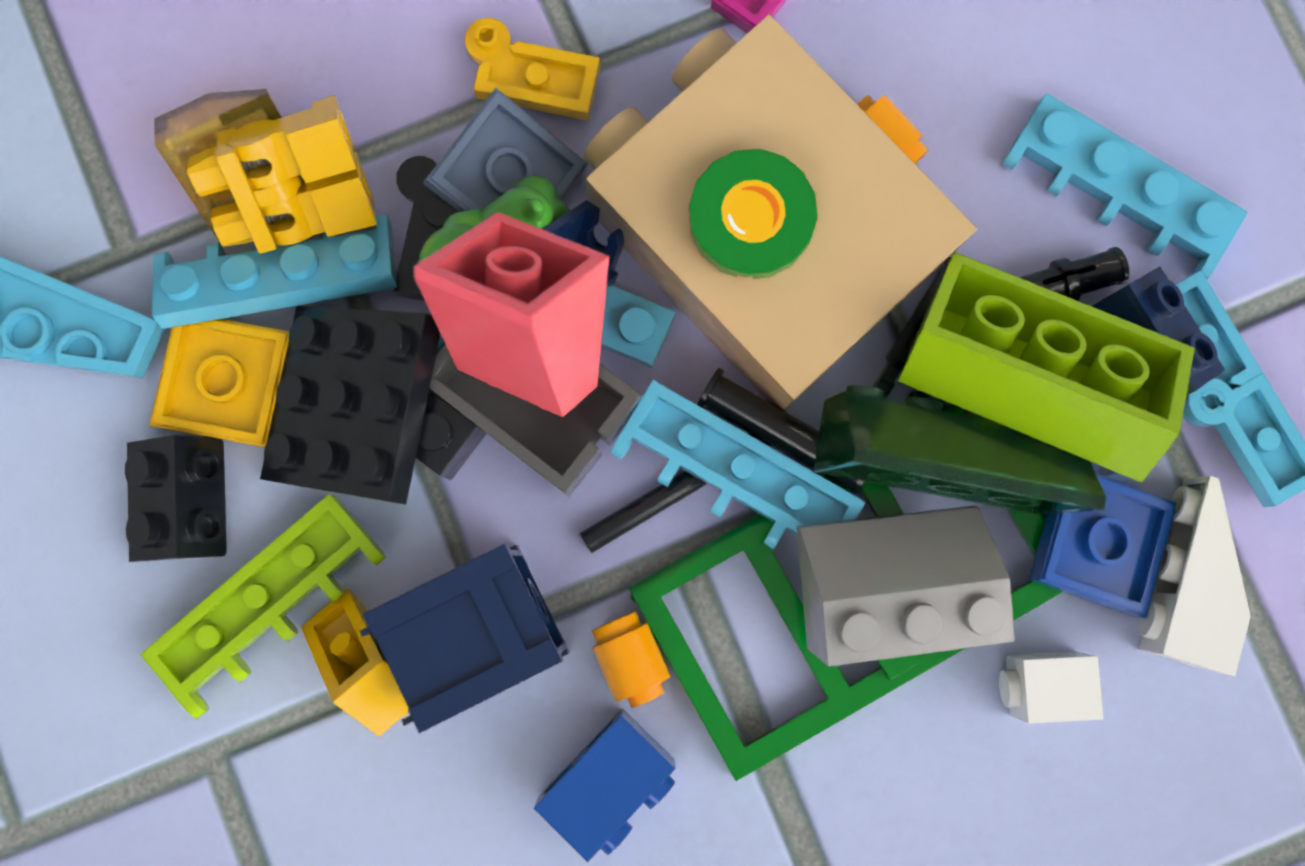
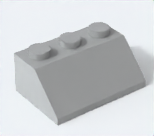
[796,506,1015,667]

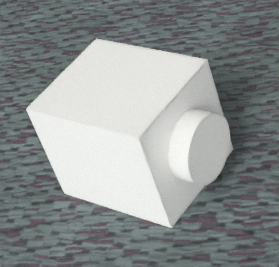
[999,651,1103,723]

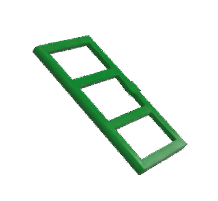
[628,404,1062,781]

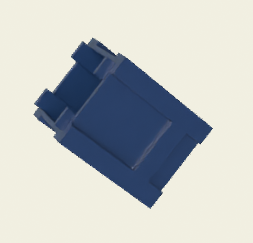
[360,544,570,734]

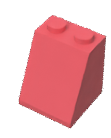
[414,212,609,417]

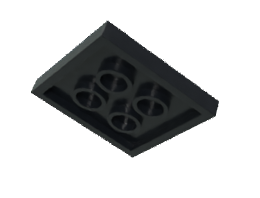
[260,306,440,505]

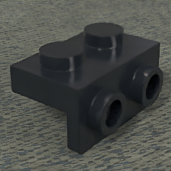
[125,435,227,562]

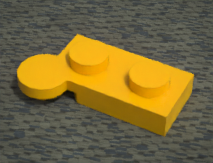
[465,18,601,121]

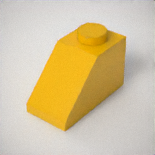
[301,588,409,737]

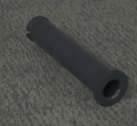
[697,367,875,494]

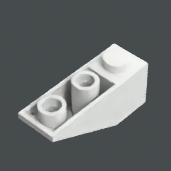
[1138,476,1251,677]

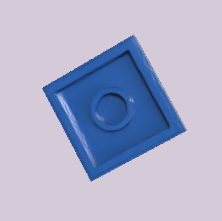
[1029,464,1177,618]

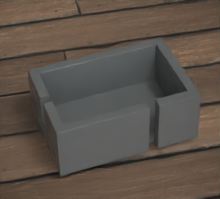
[429,344,642,497]

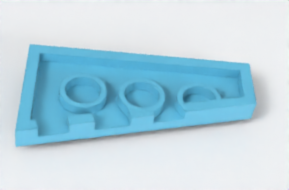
[0,256,165,379]

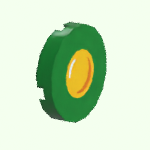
[689,149,818,279]

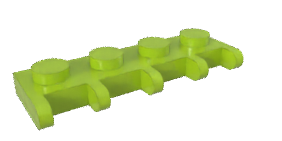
[140,493,387,719]

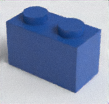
[533,708,676,862]

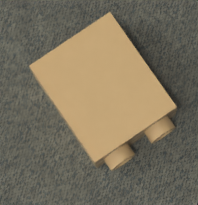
[584,14,977,410]

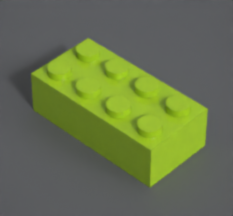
[898,252,1195,483]

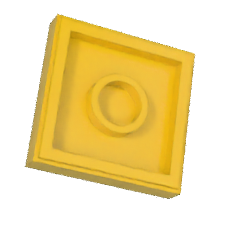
[149,319,289,448]

